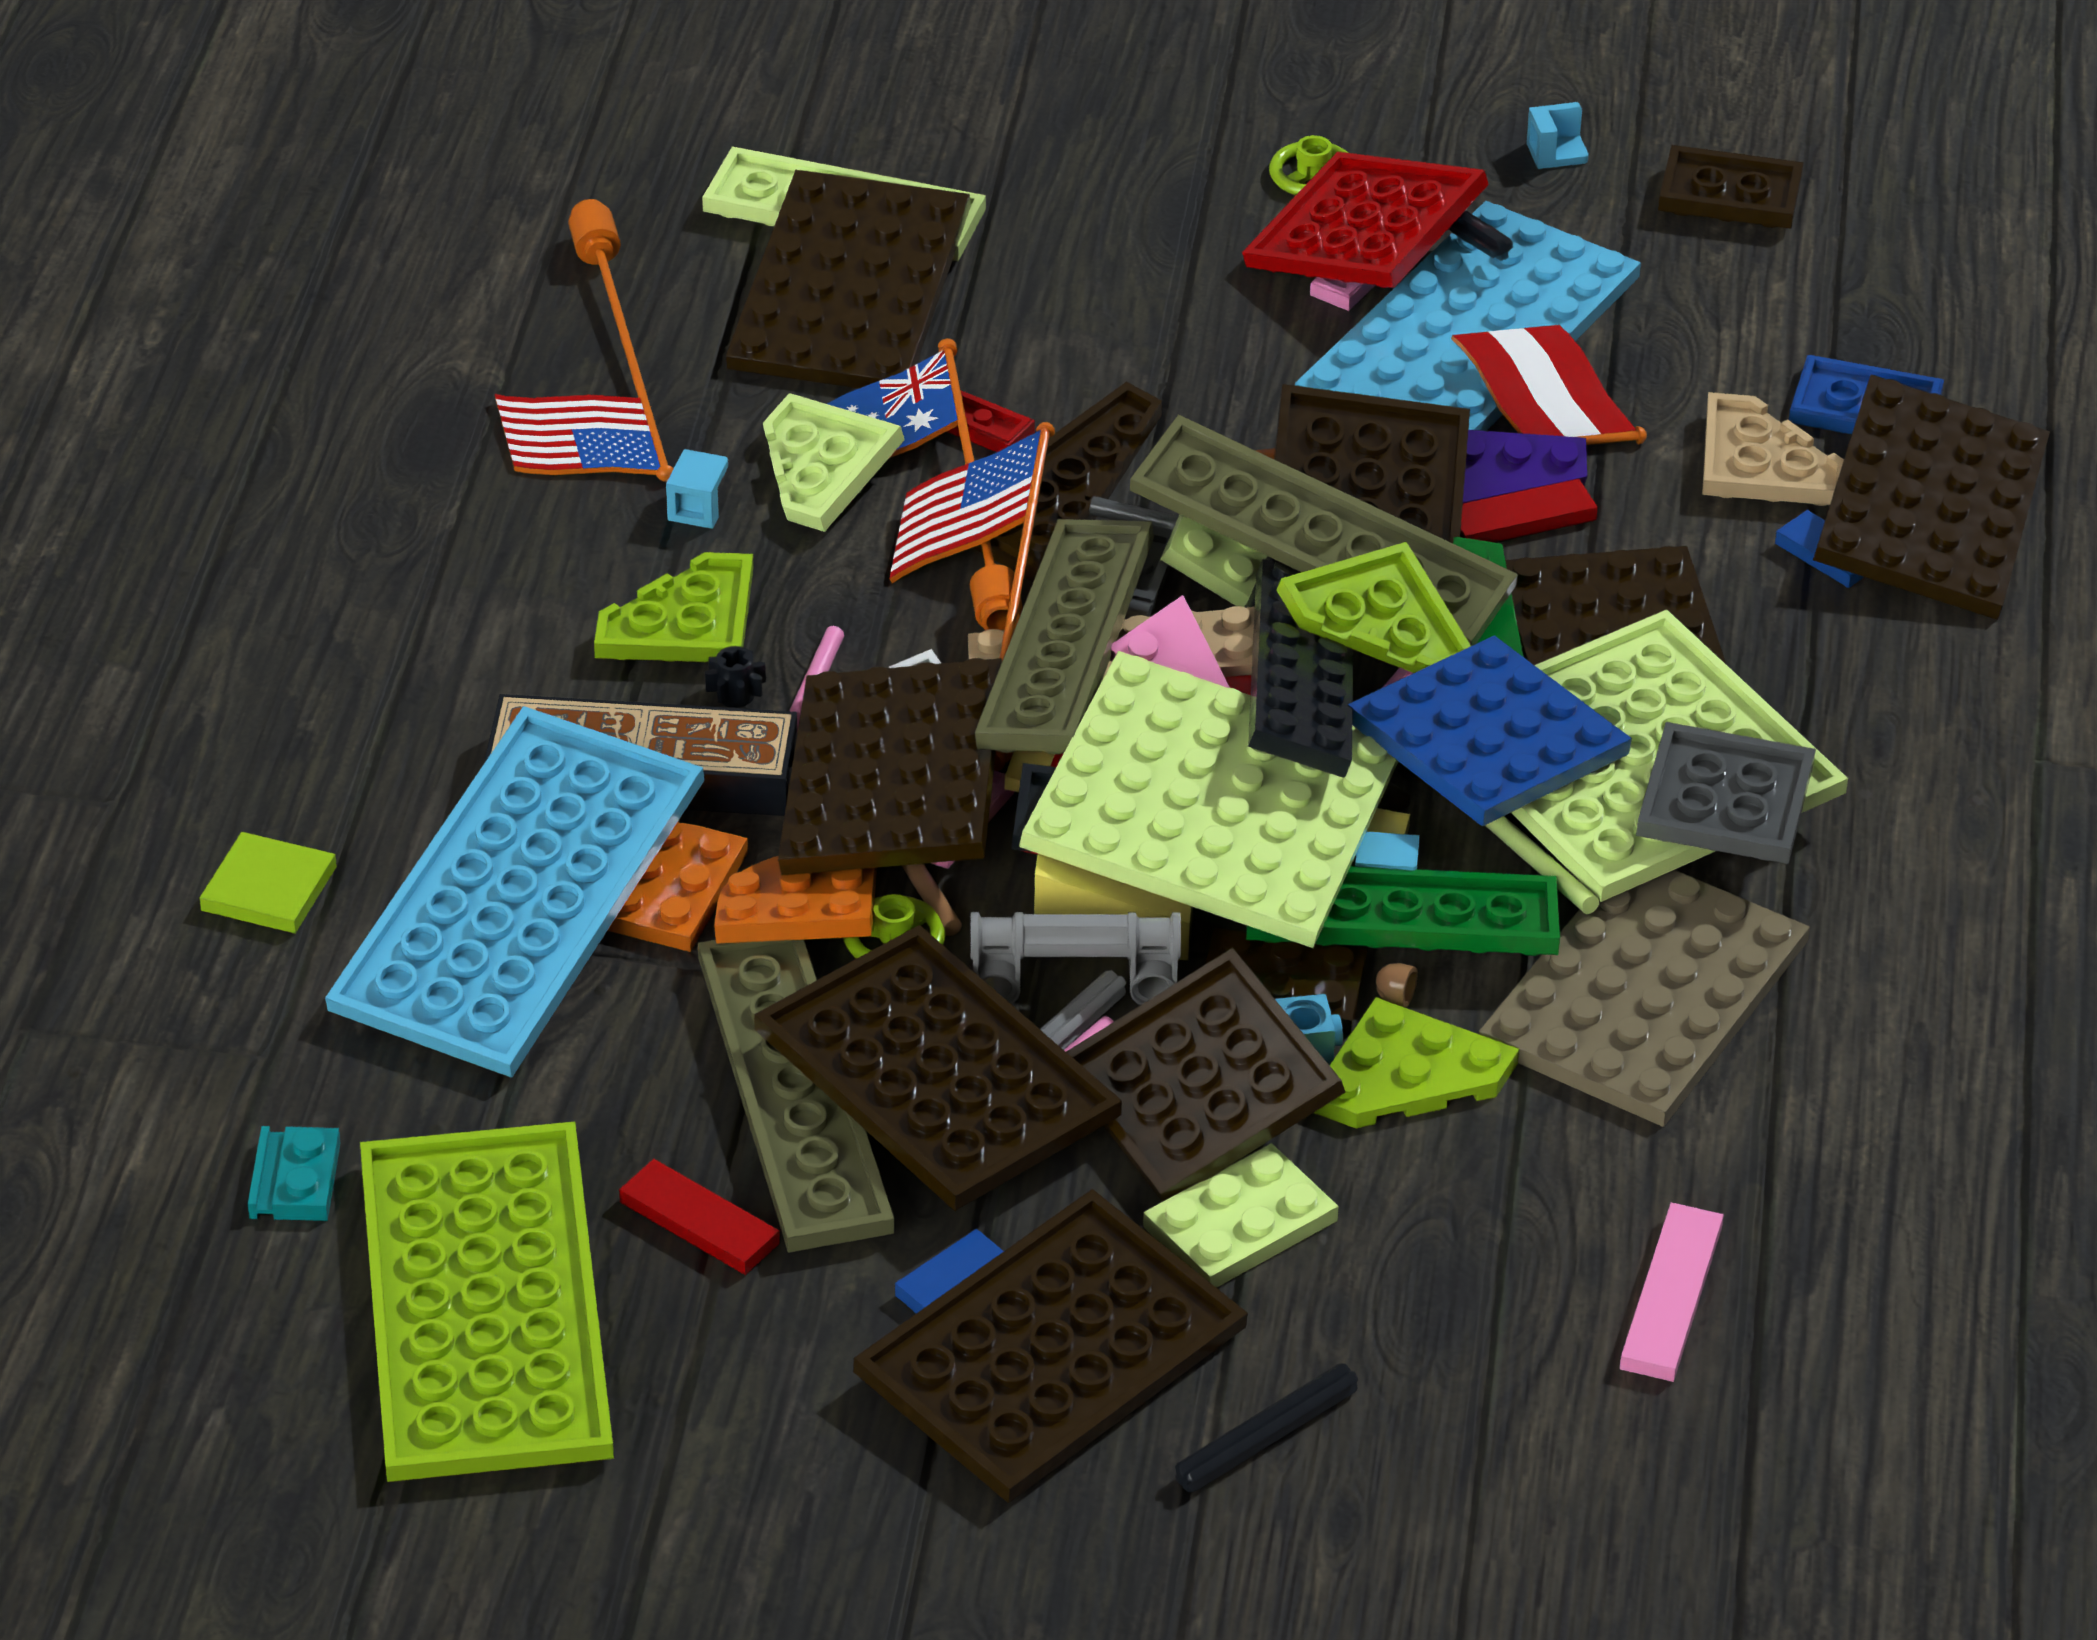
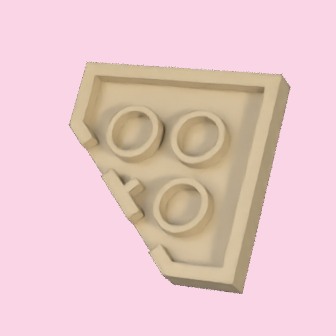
[1702,392,1844,506]

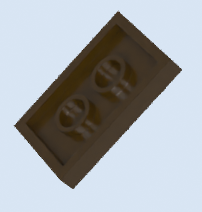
[1658,145,1804,229]
[1205,928,1367,1035]

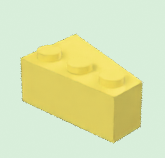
[1034,854,1193,960]

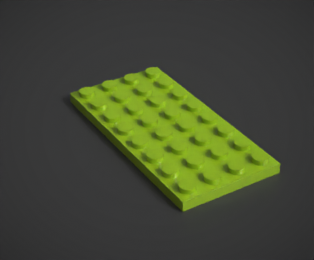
[360,1121,614,1482]

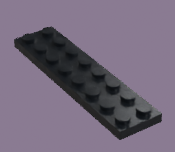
[1248,559,1353,778]

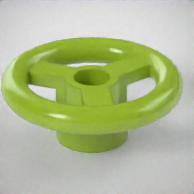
[1269,135,1349,196]
[843,894,946,959]

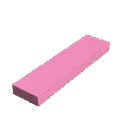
[1620,1202,1724,1382]

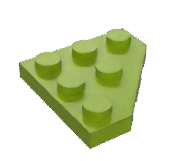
[1276,542,1471,673]
[594,552,753,662]
[1314,997,1519,1129]

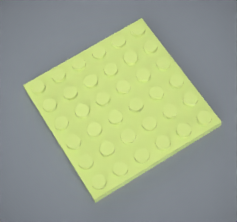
[1511,609,1848,902]
[1019,651,1398,948]

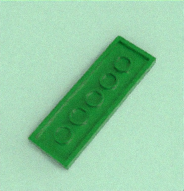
[1246,866,1560,956]

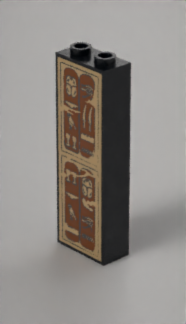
[484,694,798,816]

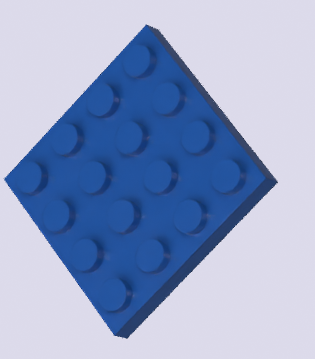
[1348,635,1632,826]

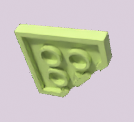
[763,393,905,532]

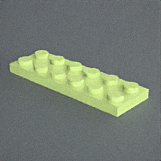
[702,147,986,261]

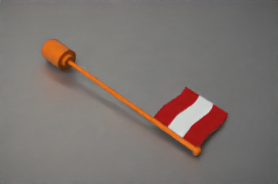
[1255,325,1647,459]

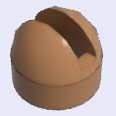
[1376,963,1418,1007]

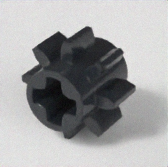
[705,646,766,708]

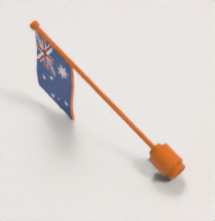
[827,338,1023,630]

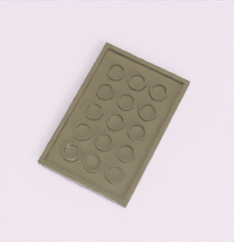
[1479,870,1810,1127]

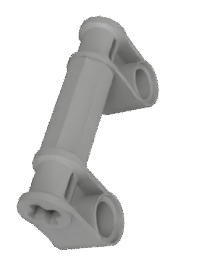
[971,912,1181,1005]

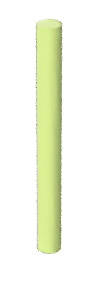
[1485,816,1599,914]

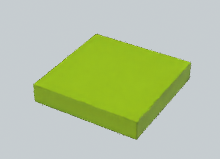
[200,832,337,934]

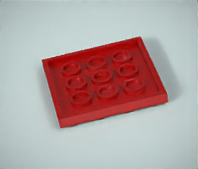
[1242,151,1489,288]

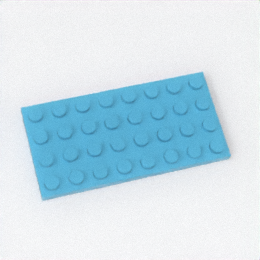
[1295,201,1641,431]
[325,706,704,1078]

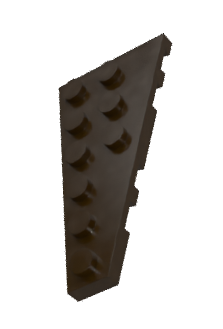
[972,381,1162,582]

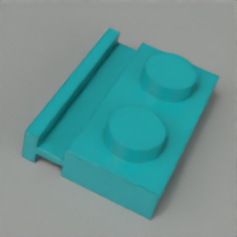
[248,1126,341,1221]

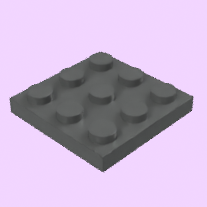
[1636,722,1816,864]

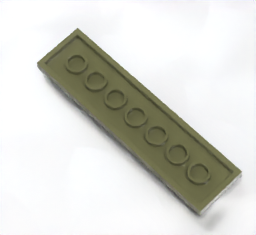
[1130,414,1518,646]
[975,519,1154,754]
[698,940,894,1253]

